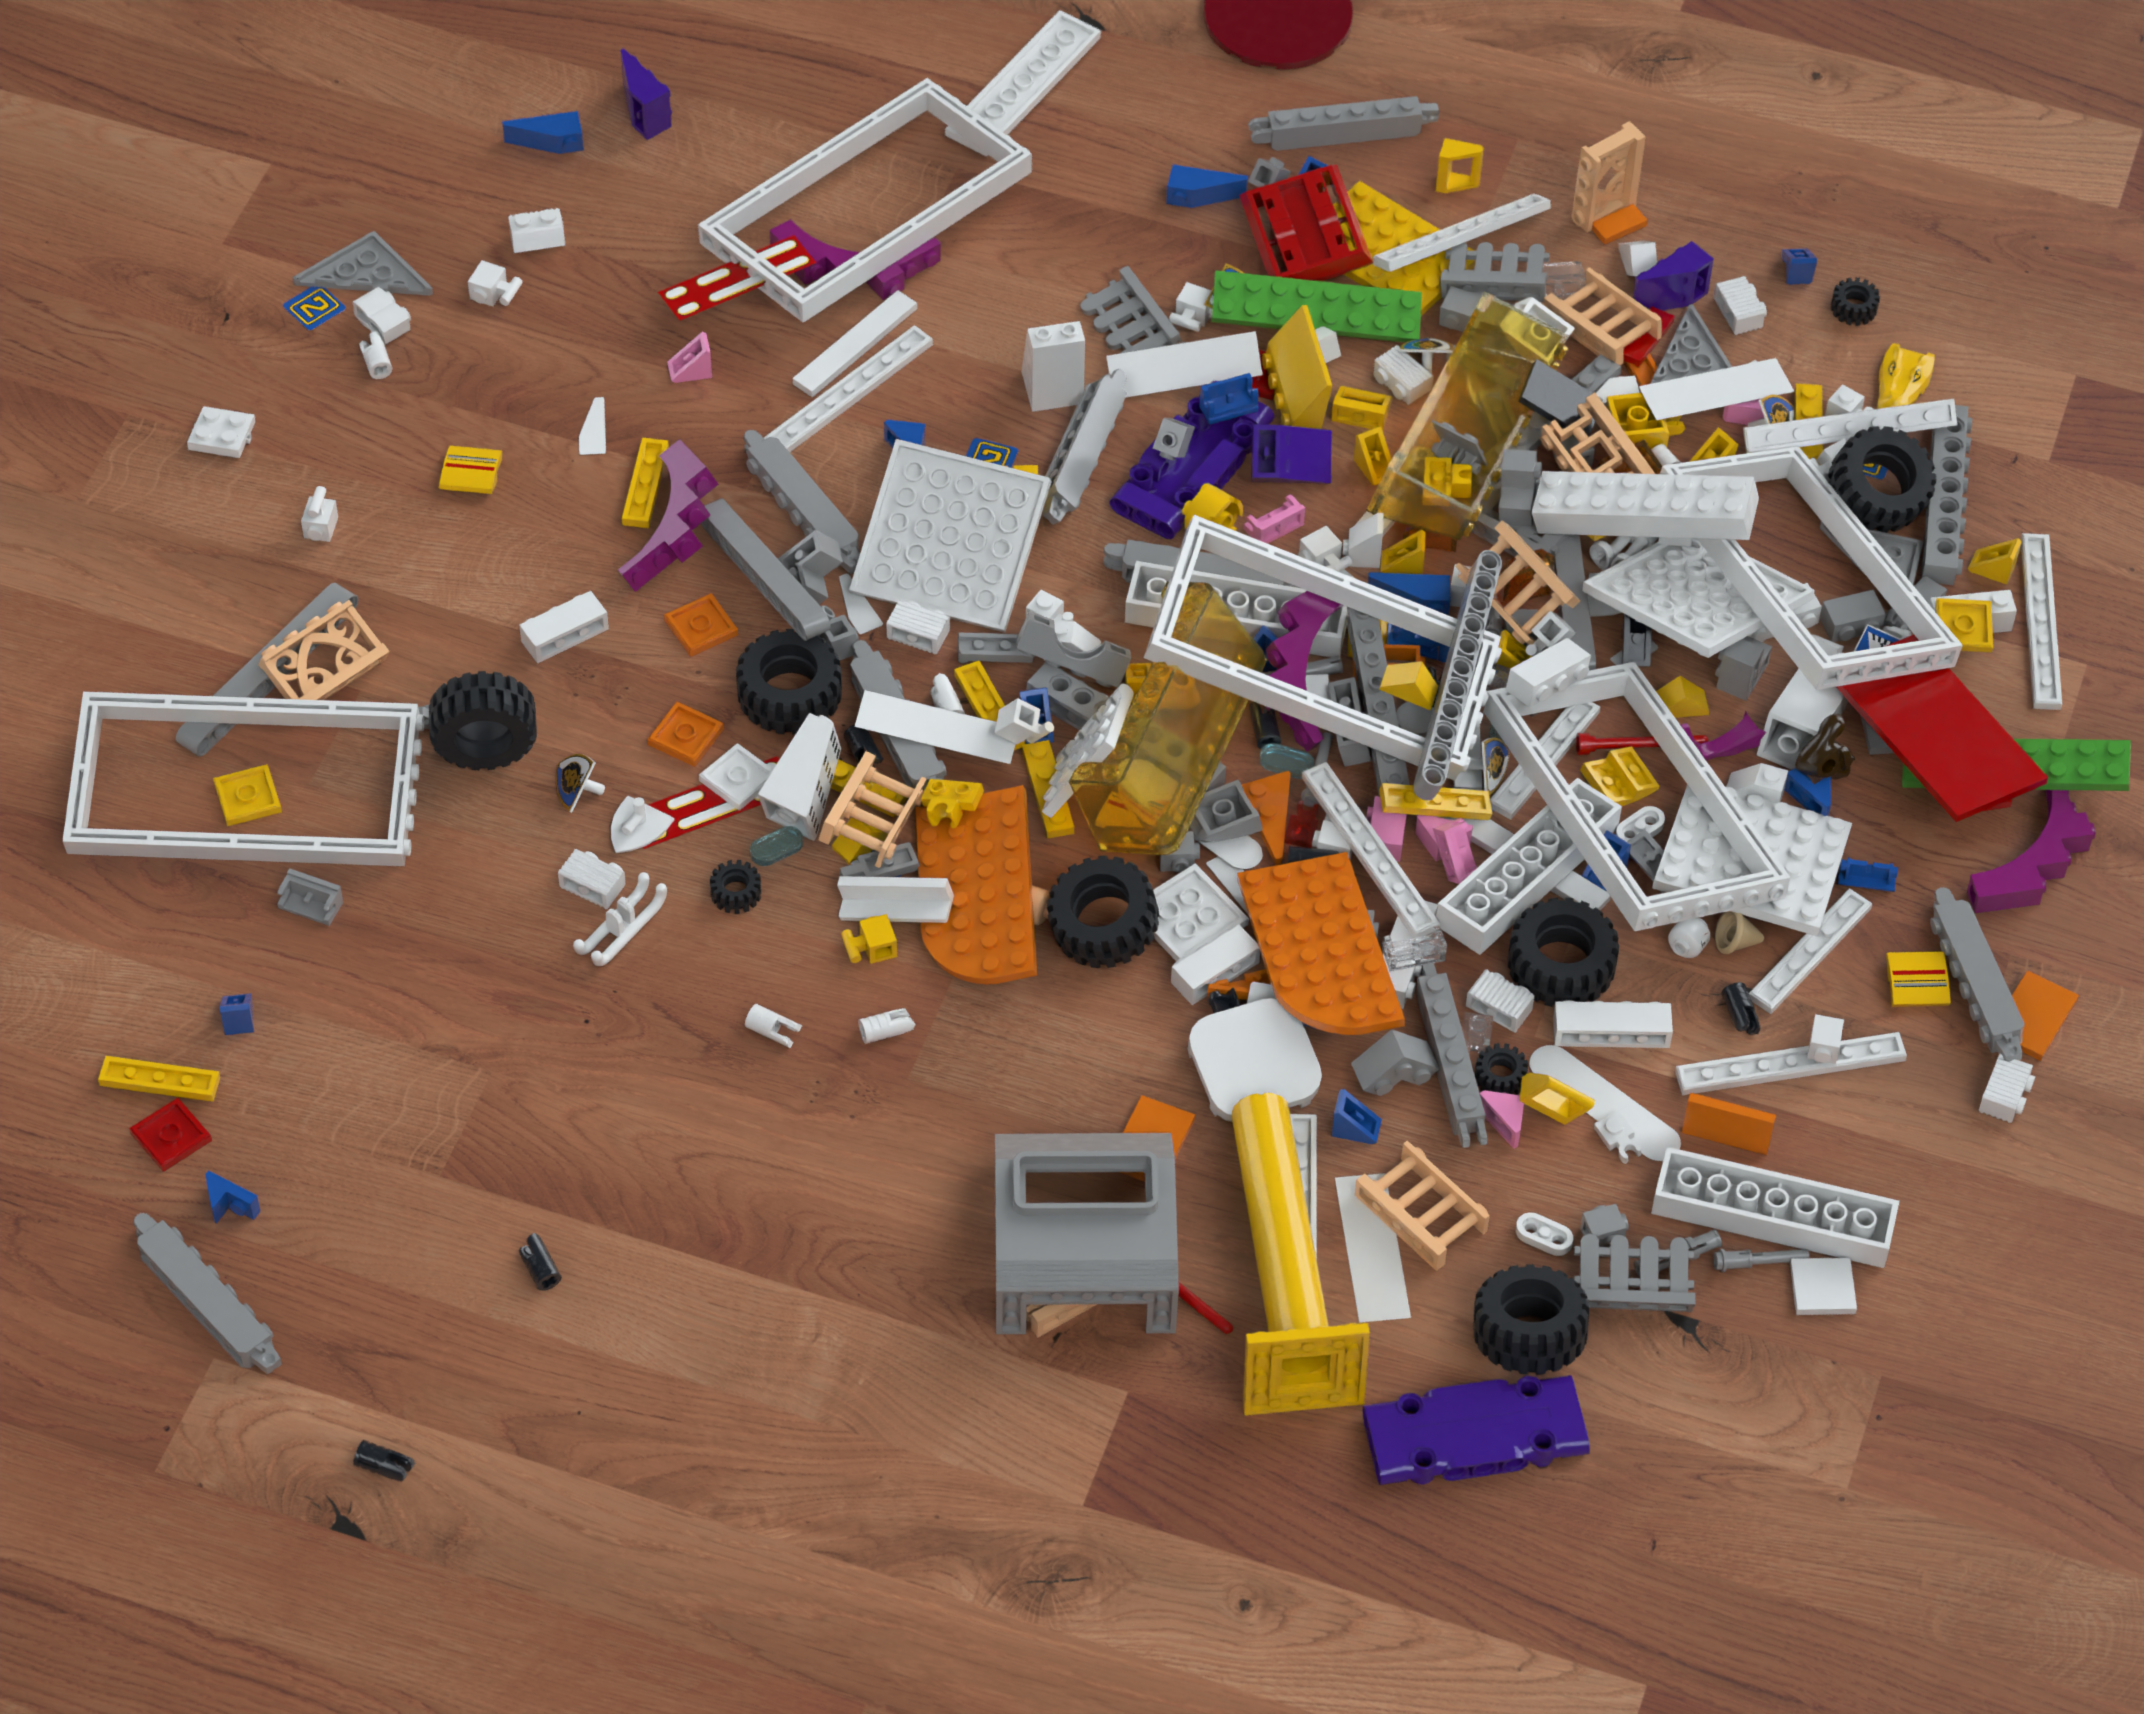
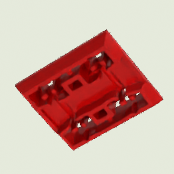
[1239,164,1373,281]

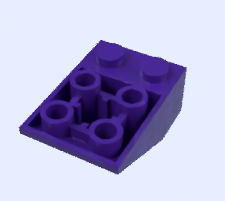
[620,48,672,140]
[1633,241,1714,311]
[1251,424,1332,484]

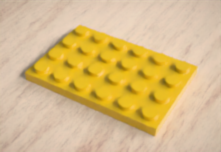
[1333,181,1476,316]

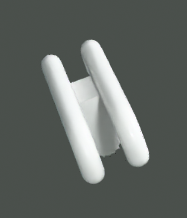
[573,872,667,966]

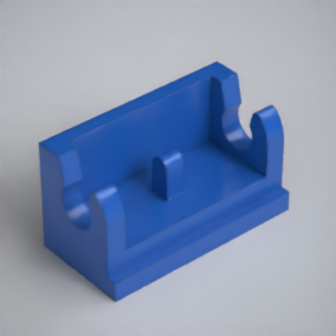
[1199,373,1259,424]

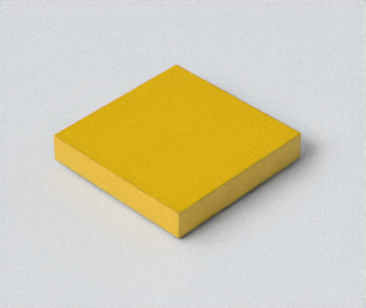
[1935,598,1993,653]
[213,764,282,827]

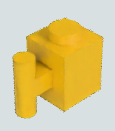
[841,914,897,964]

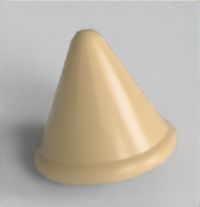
[1715,911,1764,954]

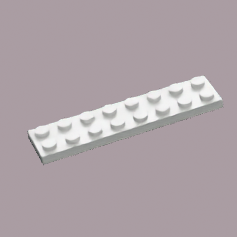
[945,10,1101,157]

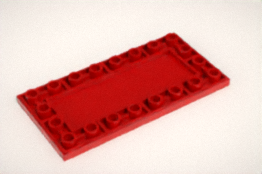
[1836,634,2048,822]

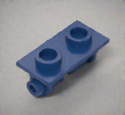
[1387,623,1440,660]
[1838,857,1898,892]

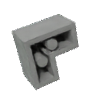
[1499,449,1542,526]
[778,530,843,605]
[1715,636,1772,701]
[1351,1029,1440,1096]

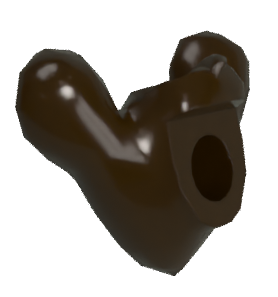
[1795,714,1855,779]

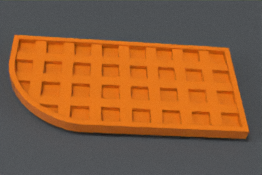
[916,785,1037,985]
[1237,852,1405,1035]

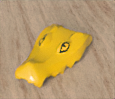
[1877,343,1935,409]

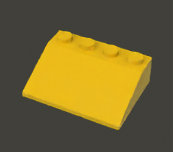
[1262,305,1332,429]

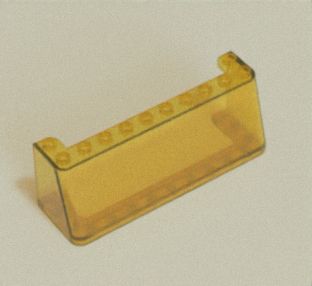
[1366,291,1569,540]
[1069,581,1266,855]

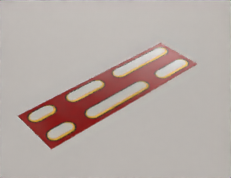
[658,235,816,321]
[643,756,779,849]

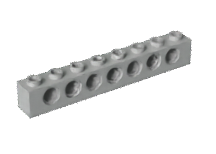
[1921,405,1972,585]
[1346,607,1410,797]
[1027,662,1226,797]

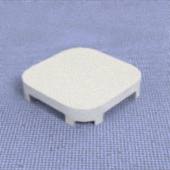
[1188,998,1322,1122]

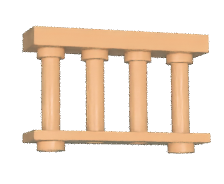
[1544,267,1662,366]
[1455,520,1580,645]
[819,751,927,868]
[1355,1141,1490,1271]

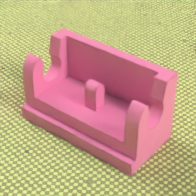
[1243,495,1305,544]
[1433,818,1478,884]

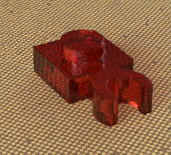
[1284,800,1318,848]

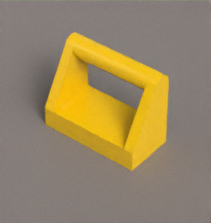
[1436,138,1484,193]
[1331,386,1392,431]
[1519,1072,1595,1125]

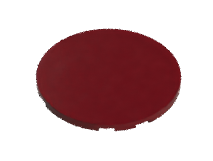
[1204,0,1353,70]

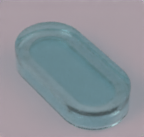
[1260,743,1314,779]
[750,826,803,866]

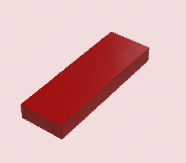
[1623,306,1675,367]

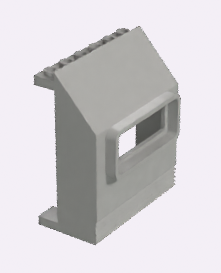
[995,1133,1179,1334]

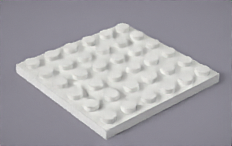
[849,439,1051,633]
[1582,538,1815,658]
[1652,784,1852,936]

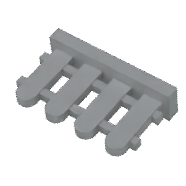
[1441,242,1550,301]
[1081,265,1181,354]
[1458,480,1575,568]
[1574,1234,1695,1312]

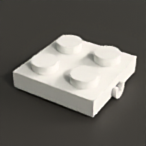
[187,406,255,458]

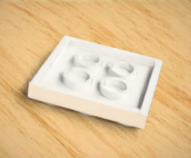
[1153,863,1249,961]

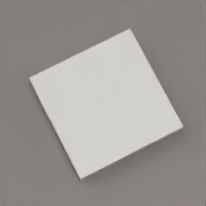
[699,743,773,811]
[1790,1258,1857,1315]

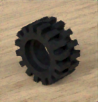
[1831,277,1880,326]
[710,860,762,914]
[1474,1043,1528,1095]

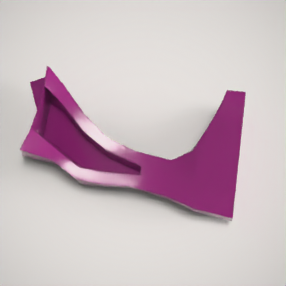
[1680,711,1766,761]

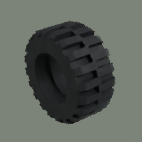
[1828,426,1936,533]
[736,629,842,735]
[429,671,537,771]
[1047,855,1159,968]
[1507,897,1619,1007]
[1473,1264,1589,1375]

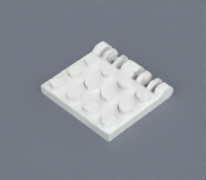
[1042,684,1134,818]

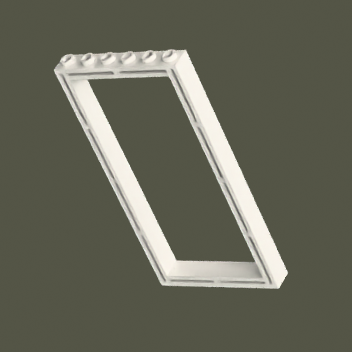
[698,78,1032,323]
[1660,446,1963,690]
[1144,515,1502,780]
[1483,662,1791,931]
[63,692,424,866]

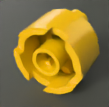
[1182,483,1243,531]

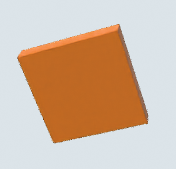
[664,593,738,657]
[647,701,724,767]

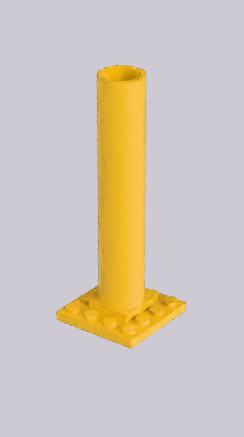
[1232,1093,1370,1416]

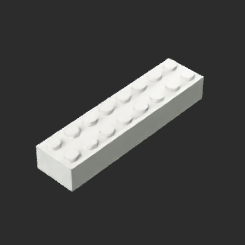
[1532,471,1759,540]
[1125,561,1347,658]
[1436,778,1622,955]
[1651,1147,1899,1268]

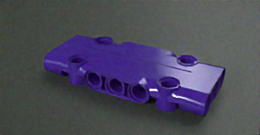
[1109,381,1275,539]
[1362,1375,1590,1485]

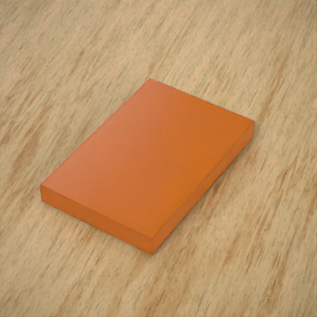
[2012,970,2079,1061]
[1682,1093,1776,1155]
[1120,1095,1195,1182]

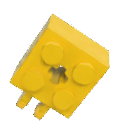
[1606,393,1685,454]

